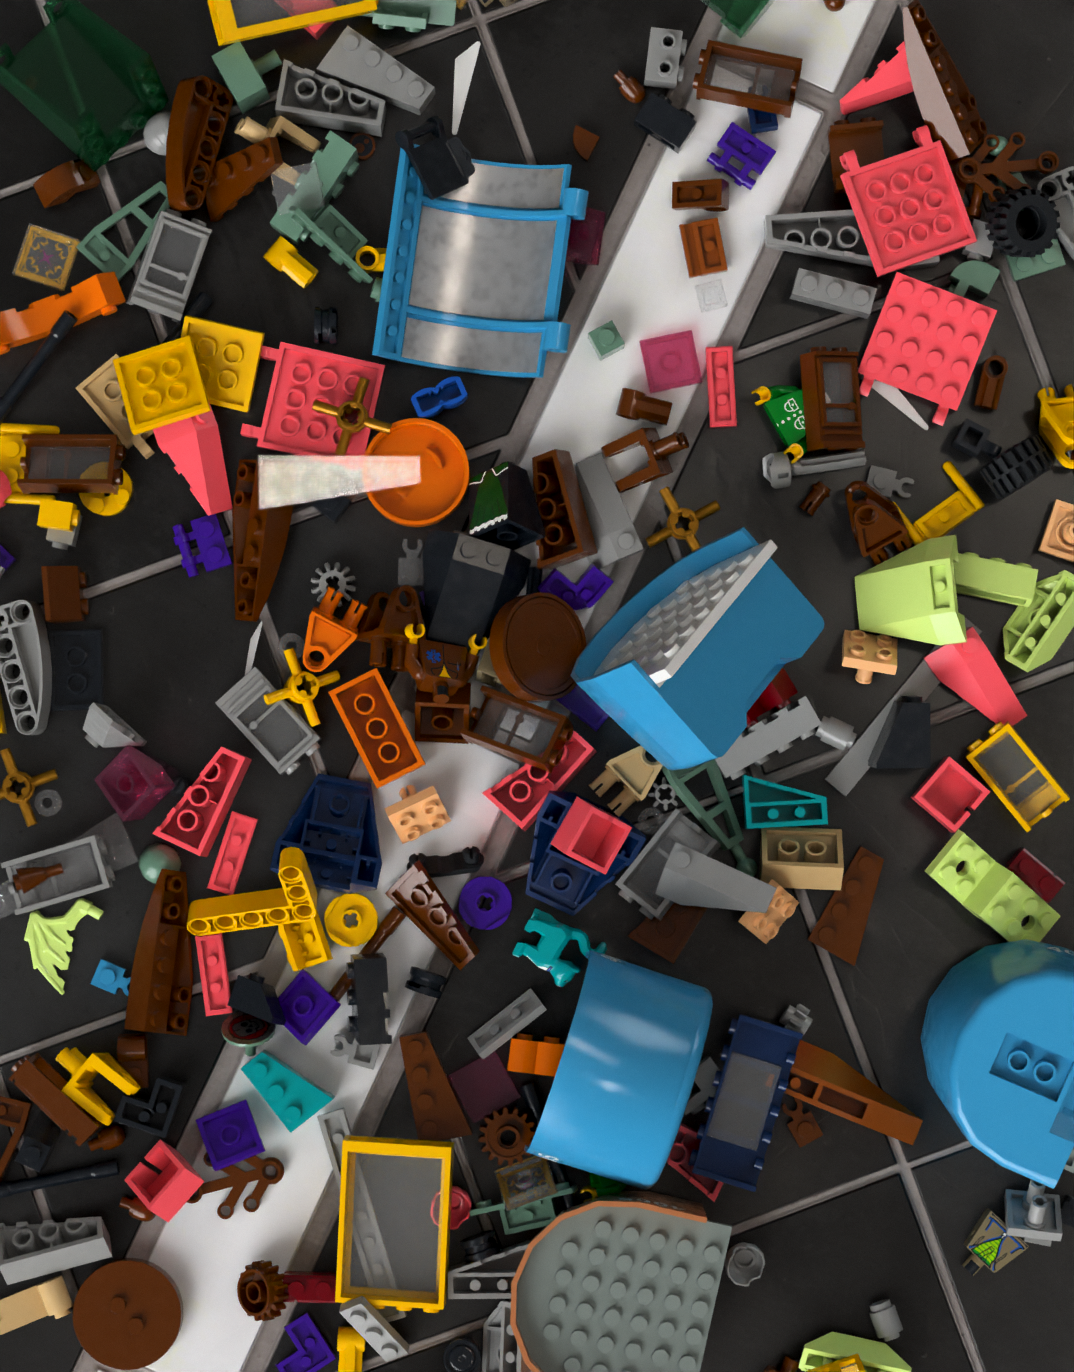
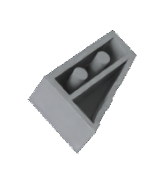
[448,1240,529,1299]

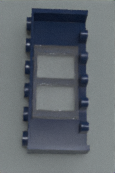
[688,1013,803,1192]

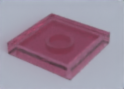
[639,330,703,394]
[448,1050,521,1123]

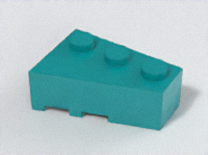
[742,775,828,829]
[241,1049,335,1133]

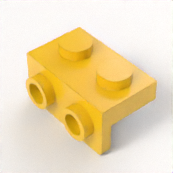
[278,909,333,972]

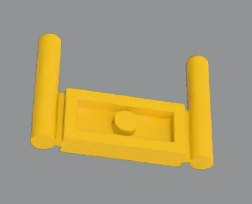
[0,423,60,505]
[893,461,985,546]

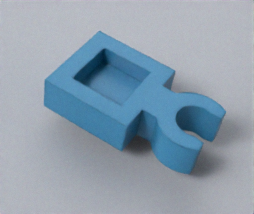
[90,959,131,996]

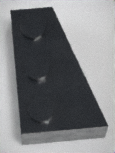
[346,953,392,1045]

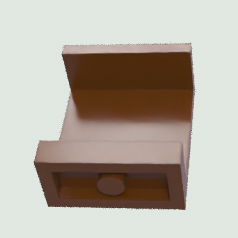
[827,117,884,194]

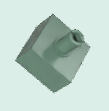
[211,42,282,114]

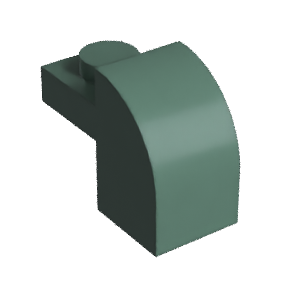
[947,260,1001,298]

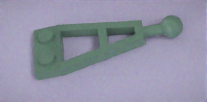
[988,136,1066,282]
[76,181,171,282]
[661,760,758,877]

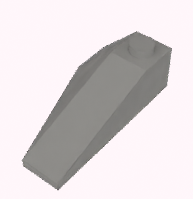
[83,702,147,748]
[655,842,777,913]

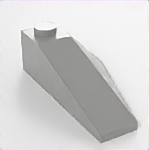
[576,453,643,569]

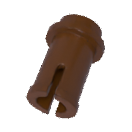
[799,481,831,516]

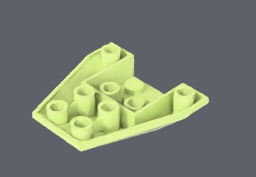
[854,535,967,646]

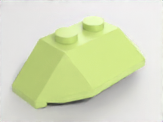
[1003,570,1074,672]
[798,1331,912,1372]

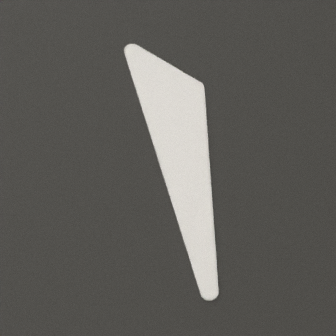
[858,373,929,430]

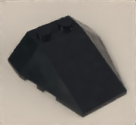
[422,529,532,655]

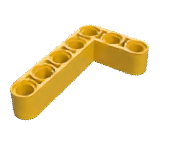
[187,847,318,936]

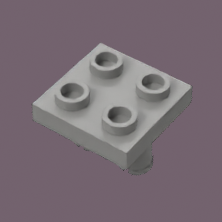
[1004,1179,1063,1242]

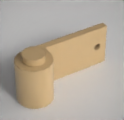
[0,1275,74,1335]

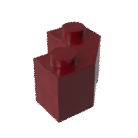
[745,667,798,730]

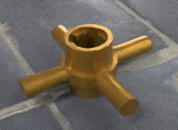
[312,377,392,457]
[645,486,721,552]
[0,748,59,827]

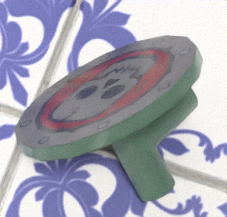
[221,1011,276,1056]

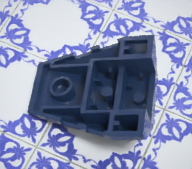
[270,774,382,894]
[525,791,646,916]

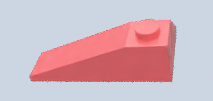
[839,41,914,115]
[152,400,233,516]
[923,627,1027,726]

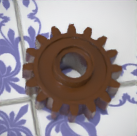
[478,1105,536,1166]
[237,1260,289,1321]

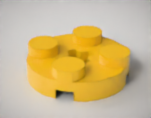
[79,462,133,516]
[324,893,378,947]

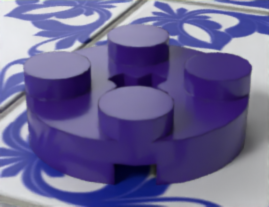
[459,876,512,930]

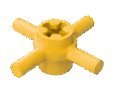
[264,648,340,727]

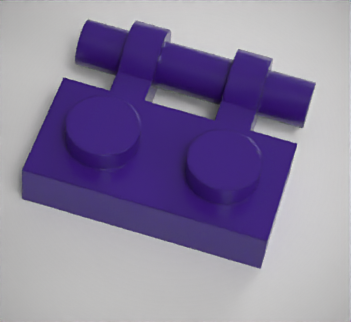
[706,122,776,190]
[172,514,233,578]

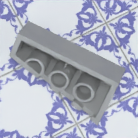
[0,1216,112,1285]

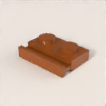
[679,218,728,279]

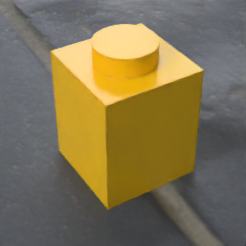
[37,498,80,532]

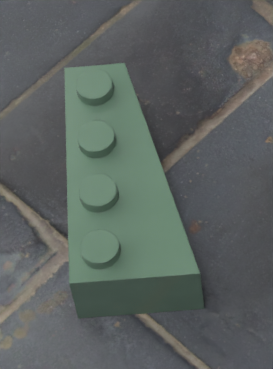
[270,130,360,246]

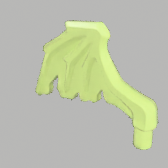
[24,898,104,995]

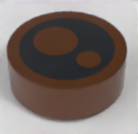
[349,133,376,161]

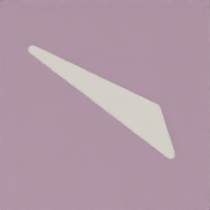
[452,41,481,135]
[245,621,262,675]

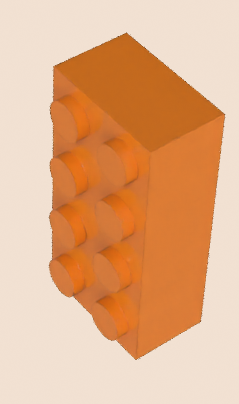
[328,668,426,789]

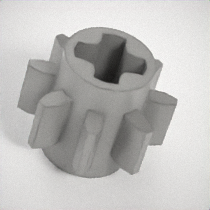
[648,777,678,811]
[779,1003,813,1035]

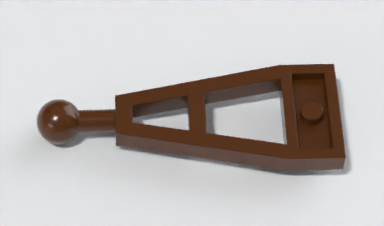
[0,1096,32,1181]

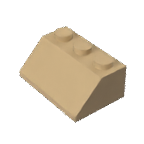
[759,827,844,890]

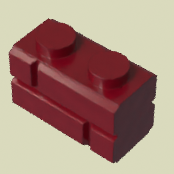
[1004,847,1065,903]
[283,1271,337,1303]

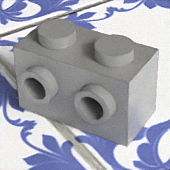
[644,27,687,89]

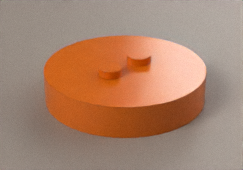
[362,418,470,527]

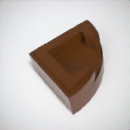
[573,125,600,162]

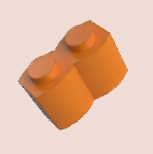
[507,1033,565,1077]

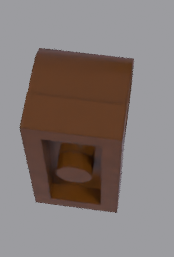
[672,179,729,212]
[117,1033,149,1088]

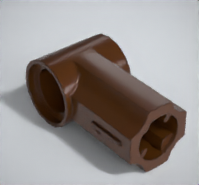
[974,355,1008,411]
[616,388,672,426]

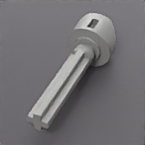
[762,450,866,489]

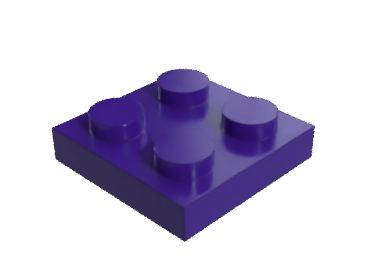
[278,969,341,1045]
[196,1100,266,1171]

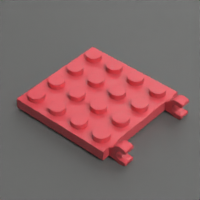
[839,125,977,277]
[858,271,997,426]
[240,342,385,470]

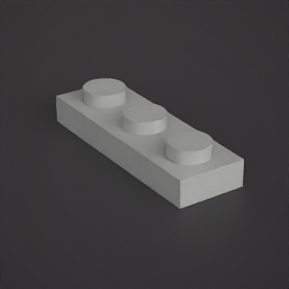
[467,988,547,1060]
[339,1296,409,1362]

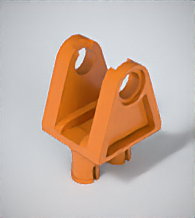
[302,586,368,672]

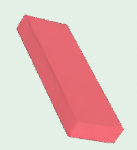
[705,346,737,428]
[207,811,258,895]
[195,933,233,1016]

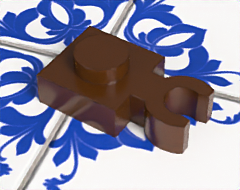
[781,1097,823,1148]

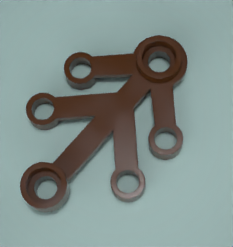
[955,132,1059,202]
[187,1152,284,1219]

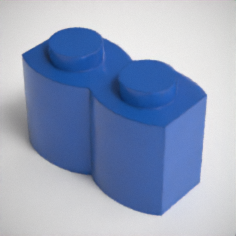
[411,376,468,419]

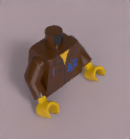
[404,623,487,704]

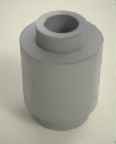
[815,716,857,751]
[869,1299,903,1342]

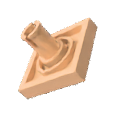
[1038,499,1074,563]
[842,630,897,684]
[384,785,451,844]
[738,879,800,944]

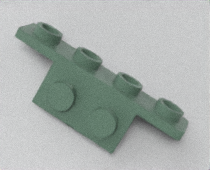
[349,0,457,32]
[288,203,373,284]
[469,1181,578,1235]

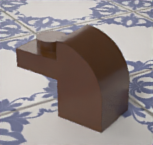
[33,159,101,208]

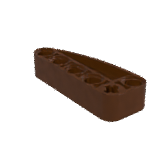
[166,75,233,212]

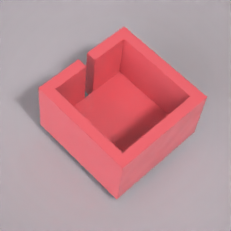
[911,756,990,833]
[550,796,632,875]
[124,1139,205,1222]

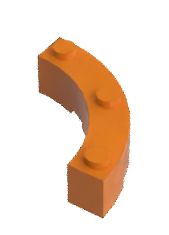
[0,272,126,355]

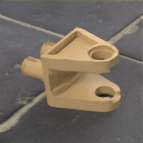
[234,115,321,185]
[588,745,663,817]

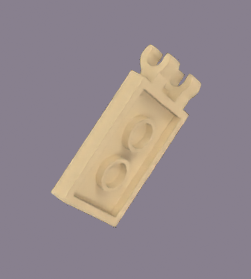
[76,354,155,459]

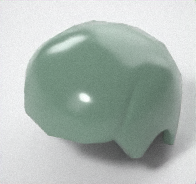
[138,843,181,884]

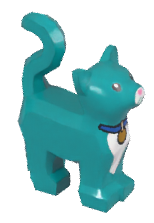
[512,908,607,987]

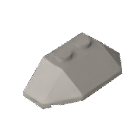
[482,1300,532,1372]

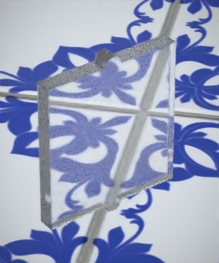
[271,162,325,215]

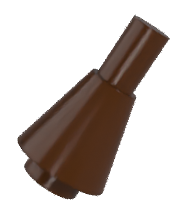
[12,863,64,894]

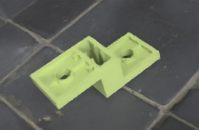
[925,829,1061,942]

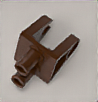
[601,428,689,493]
[844,481,912,565]
[356,585,426,672]

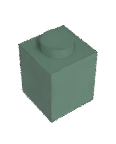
[588,320,625,361]

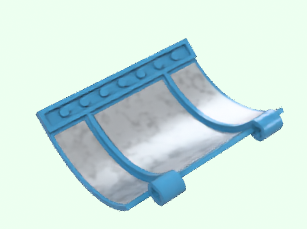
[372,144,589,378]

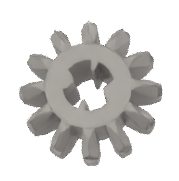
[311,562,356,607]

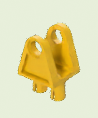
[1038,384,1074,469]
[55,1047,140,1126]

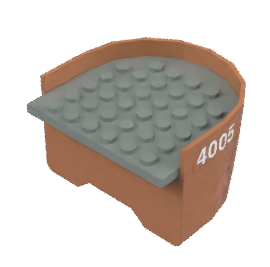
[510,1191,732,1372]

